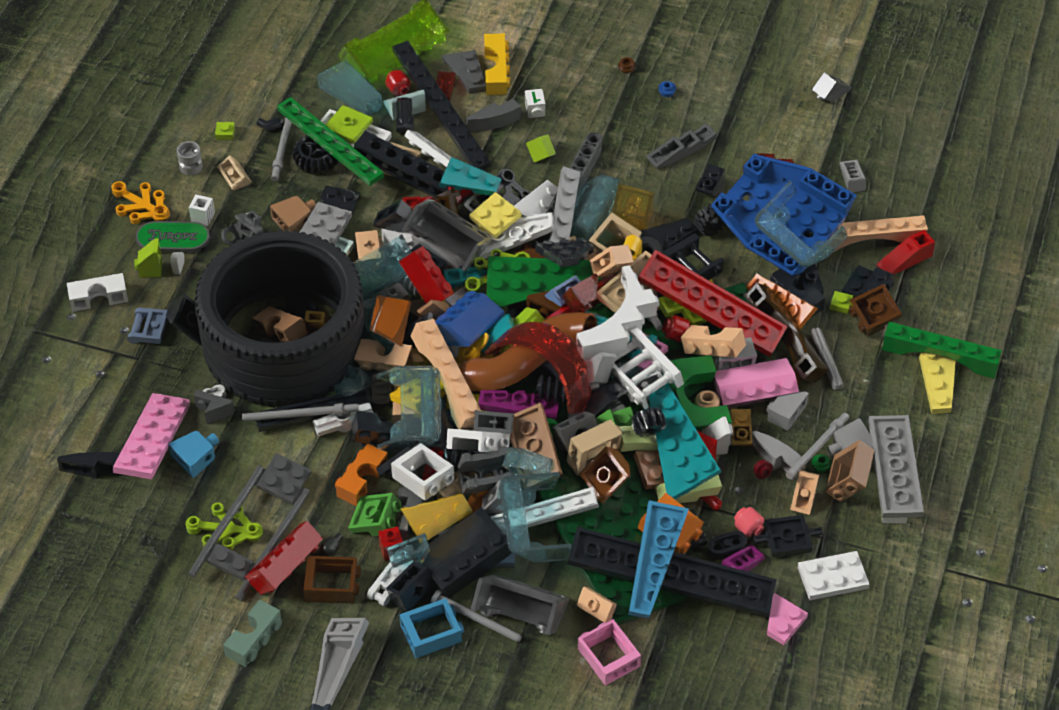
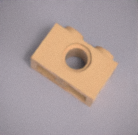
[589,245,633,278]

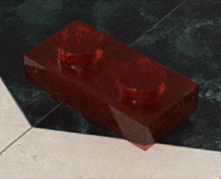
[436,71,456,102]

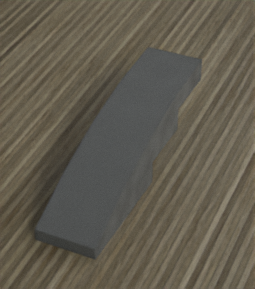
[646,123,718,169]

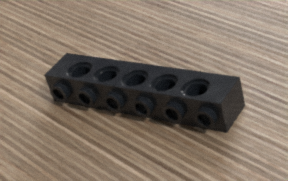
[354,130,449,199]

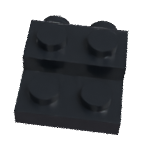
[842,265,894,298]

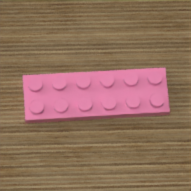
[113,393,190,480]

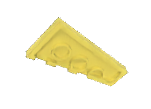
[918,352,956,414]

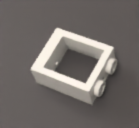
[391,443,455,500]

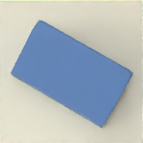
[545,275,587,307]

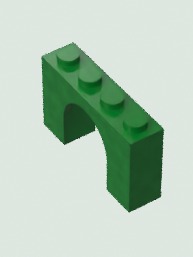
[662,355,732,432]

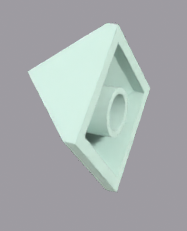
[383,90,426,121]

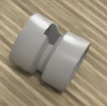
[177,141,203,175]

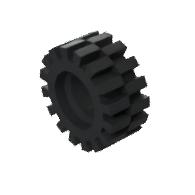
[694,203,726,237]

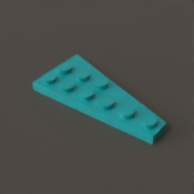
[647,383,722,500]

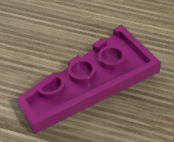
[478,390,560,421]

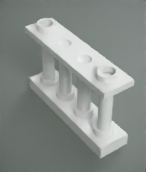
[611,327,684,409]

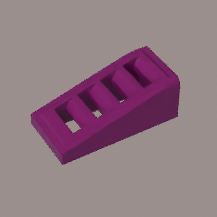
[722,545,765,572]

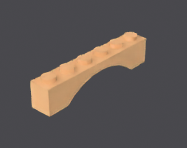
[819,216,928,253]
[411,319,481,429]

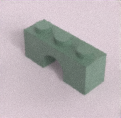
[223,599,282,667]

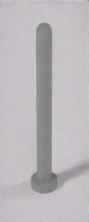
[431,590,522,642]

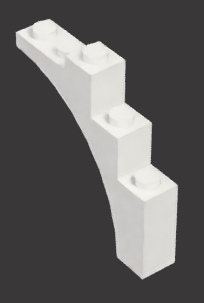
[576,265,659,361]

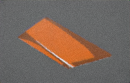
[370,295,411,346]

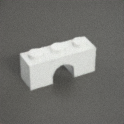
[67,273,128,312]

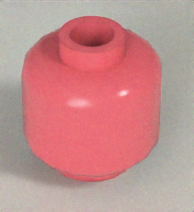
[734,507,764,537]

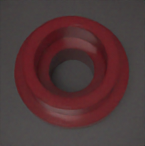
[753,460,773,479]

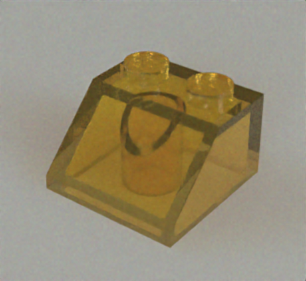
[612,184,654,231]

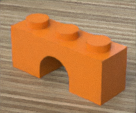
[335,443,388,506]

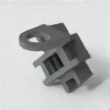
[221,211,263,245]

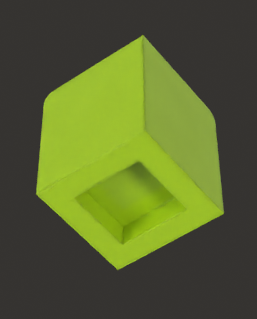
[526,134,556,162]

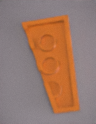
[746,274,818,329]

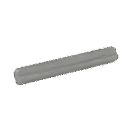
[811,328,843,390]

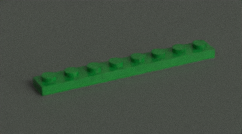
[277,97,384,186]

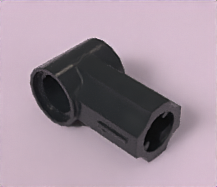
[396,97,414,133]

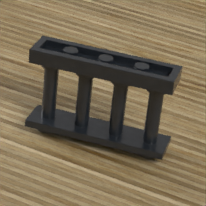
[662,233,724,297]

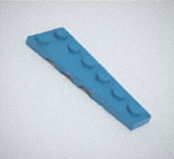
[628,501,689,619]

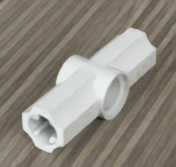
[313,403,373,436]

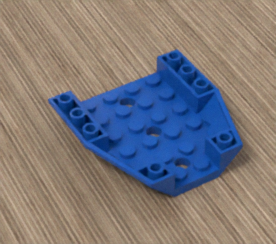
[711,154,857,276]

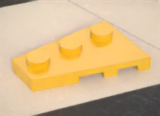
[401,494,473,544]

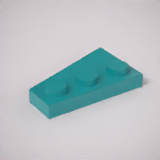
[438,157,501,196]

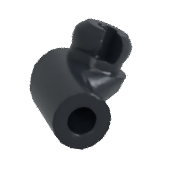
[256,117,284,132]

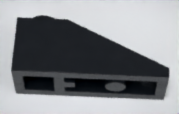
[567,379,628,431]

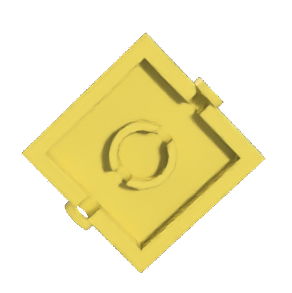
[469,192,522,239]

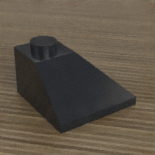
[166,294,201,345]

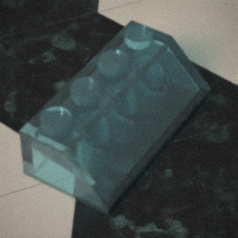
[570,174,620,241]
[353,234,412,300]

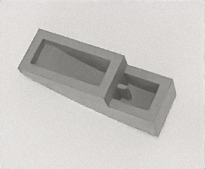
[752,431,806,480]

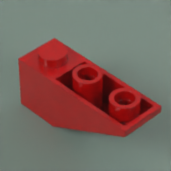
[876,230,935,275]

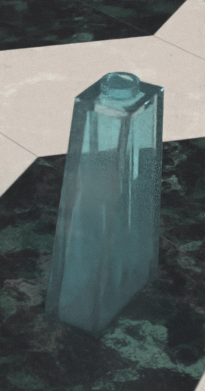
[317,60,383,115]

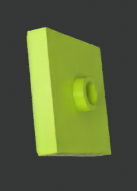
[325,105,373,144]

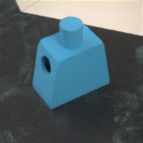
[168,431,219,478]

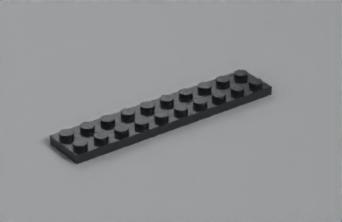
[567,527,777,618]

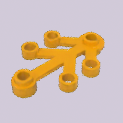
[111,181,170,224]

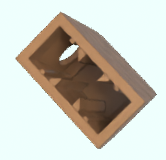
[270,196,316,233]

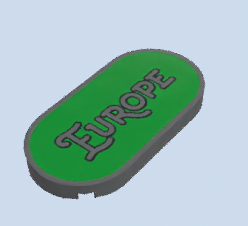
[136,221,210,253]

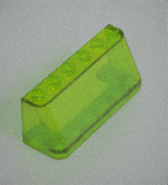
[338,0,449,84]

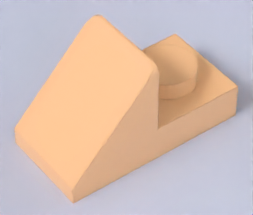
[790,470,820,515]

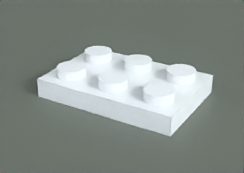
[798,551,869,601]

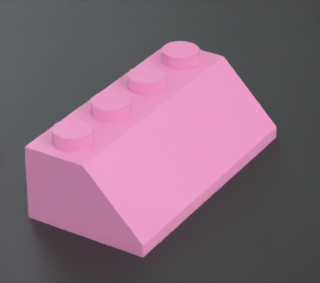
[713,358,799,408]

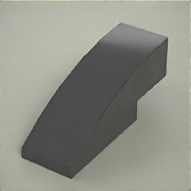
[466,99,521,132]

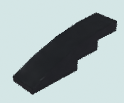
[57,452,120,478]

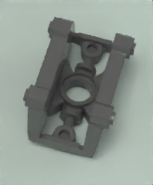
[457,446,521,496]

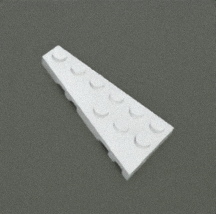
[446,213,554,270]

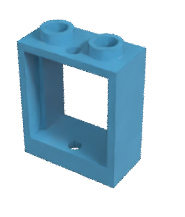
[400,598,464,658]

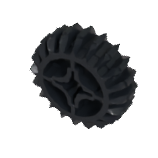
[293,134,339,174]

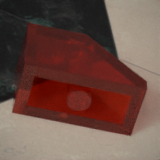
[562,273,598,313]

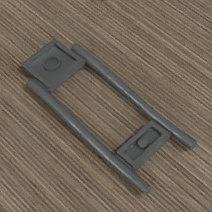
[188,453,311,601]

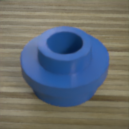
[658,81,676,97]

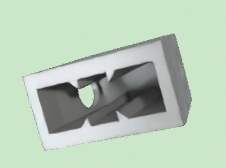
[826,418,874,458]

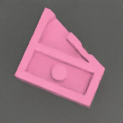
[767,593,808,645]

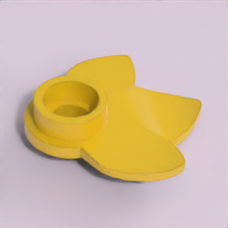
[458,333,489,361]

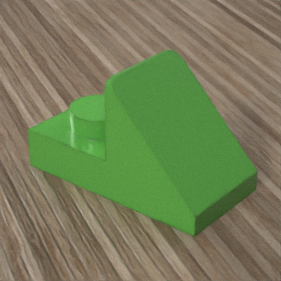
[595,407,633,427]

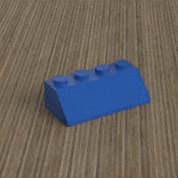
[435,291,504,347]

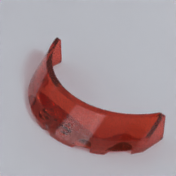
[484,322,591,414]

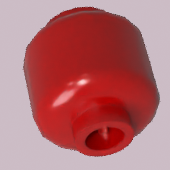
[385,70,411,96]
[662,315,690,343]

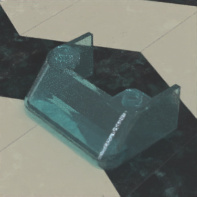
[755,181,848,267]
[377,366,441,454]
[499,472,572,563]

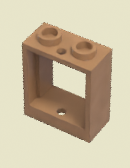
[825,440,875,502]

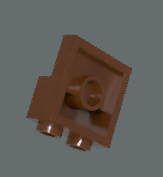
[848,284,902,336]

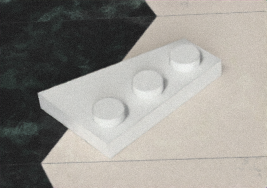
[514,180,558,217]

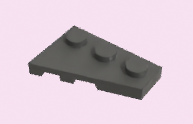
[442,50,486,93]

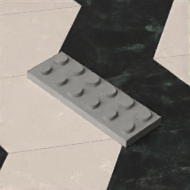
[868,415,924,518]

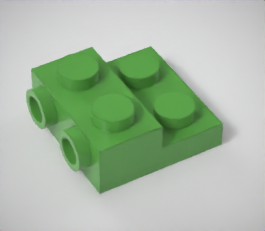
[348,493,402,536]

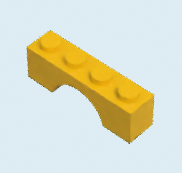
[484,33,510,95]

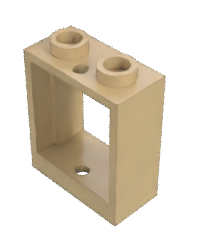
[588,212,642,253]
[566,419,622,476]

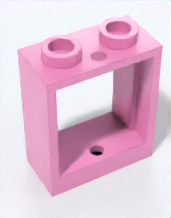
[578,619,641,686]

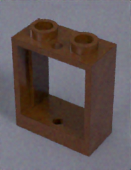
[304,556,361,603]

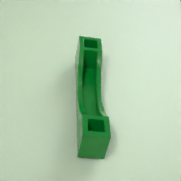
[882,322,1002,379]

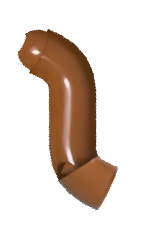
[459,312,598,391]

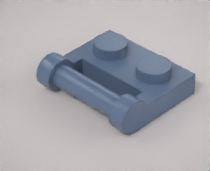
[127,308,168,344]

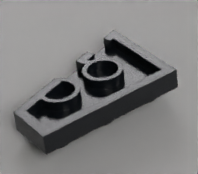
[640,218,699,255]

